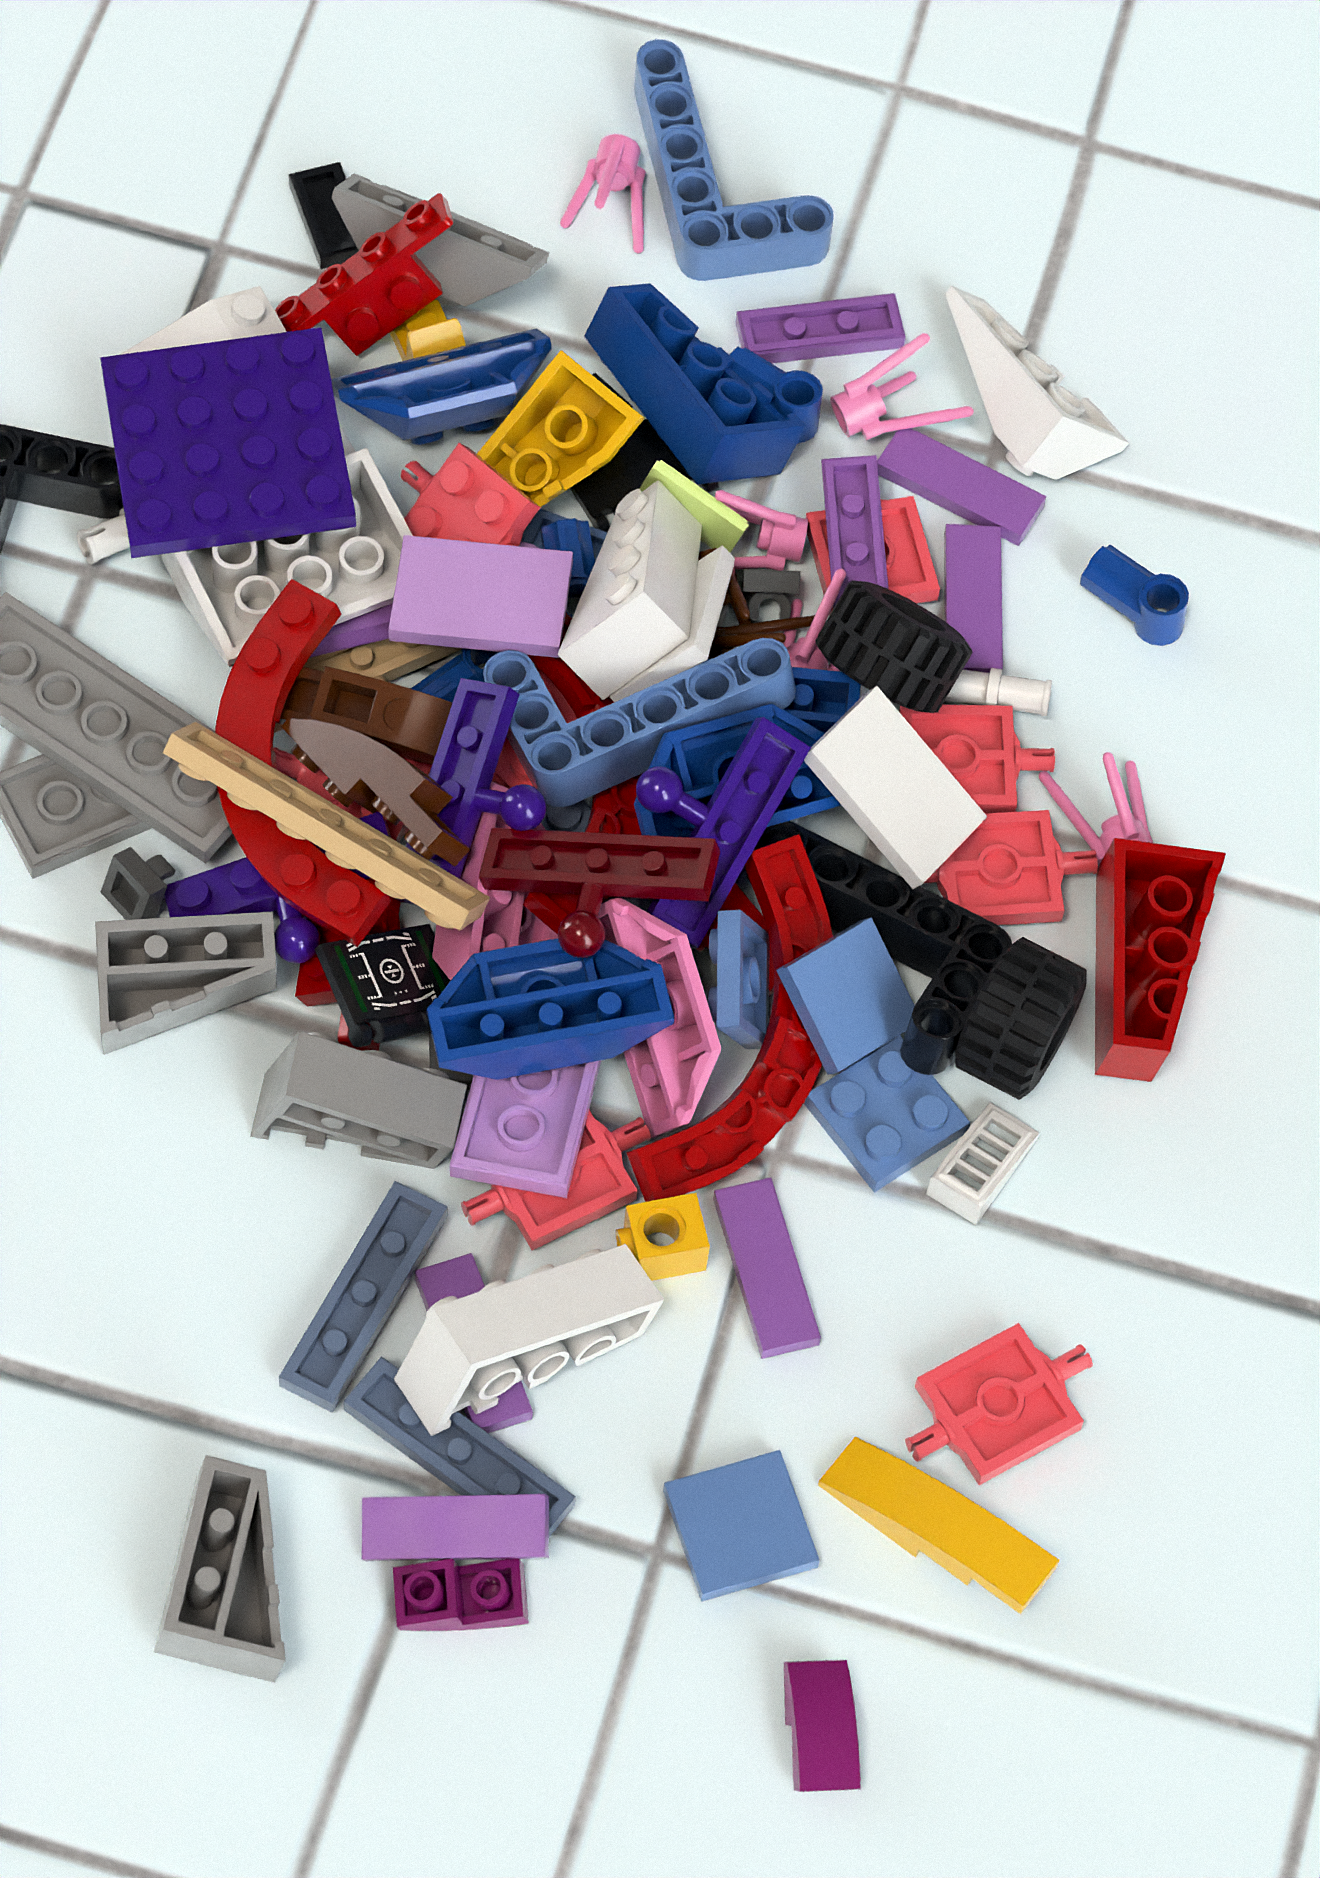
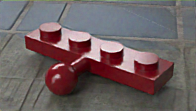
[479,828,720,958]

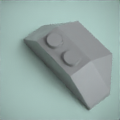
[332,173,550,307]

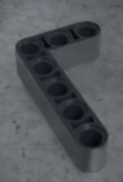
[0,424,123,554]
[746,821,1012,1075]

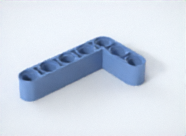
[634,39,834,281]
[483,638,796,807]

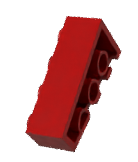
[1095,838,1226,1082]

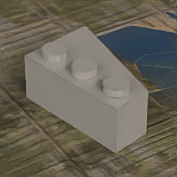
[95,912,277,1055]
[250,1031,467,1169]
[153,1455,286,1683]

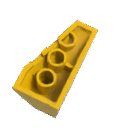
[477,350,645,507]

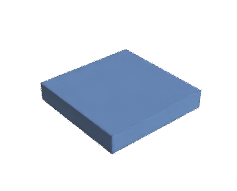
[776,917,915,1075]
[663,1450,820,1602]

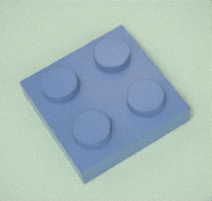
[708,910,770,1049]
[804,1035,970,1193]

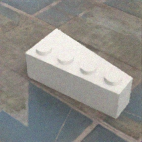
[557,480,702,700]
[394,1244,664,1436]

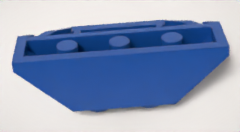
[331,328,552,444]
[634,703,841,837]
[427,938,674,1080]

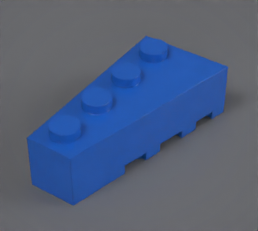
[584,283,807,484]

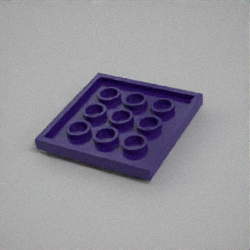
[100,327,356,559]

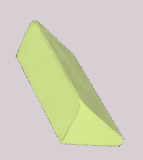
[640,460,750,553]

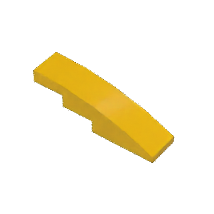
[818,1437,1059,1614]

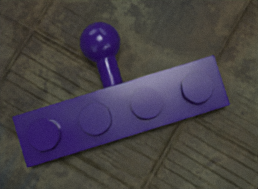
[395,678,547,905]
[636,717,811,949]
[164,812,391,964]

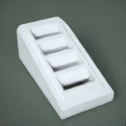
[926,1102,1039,1225]

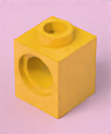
[615,1193,710,1281]

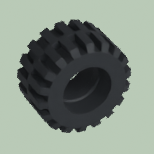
[815,581,973,713]
[955,937,1087,1100]

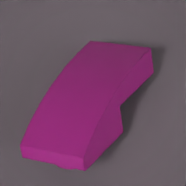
[393,1558,529,1631]
[783,1659,861,1792]

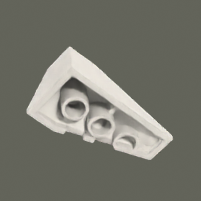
[945,285,1129,480]

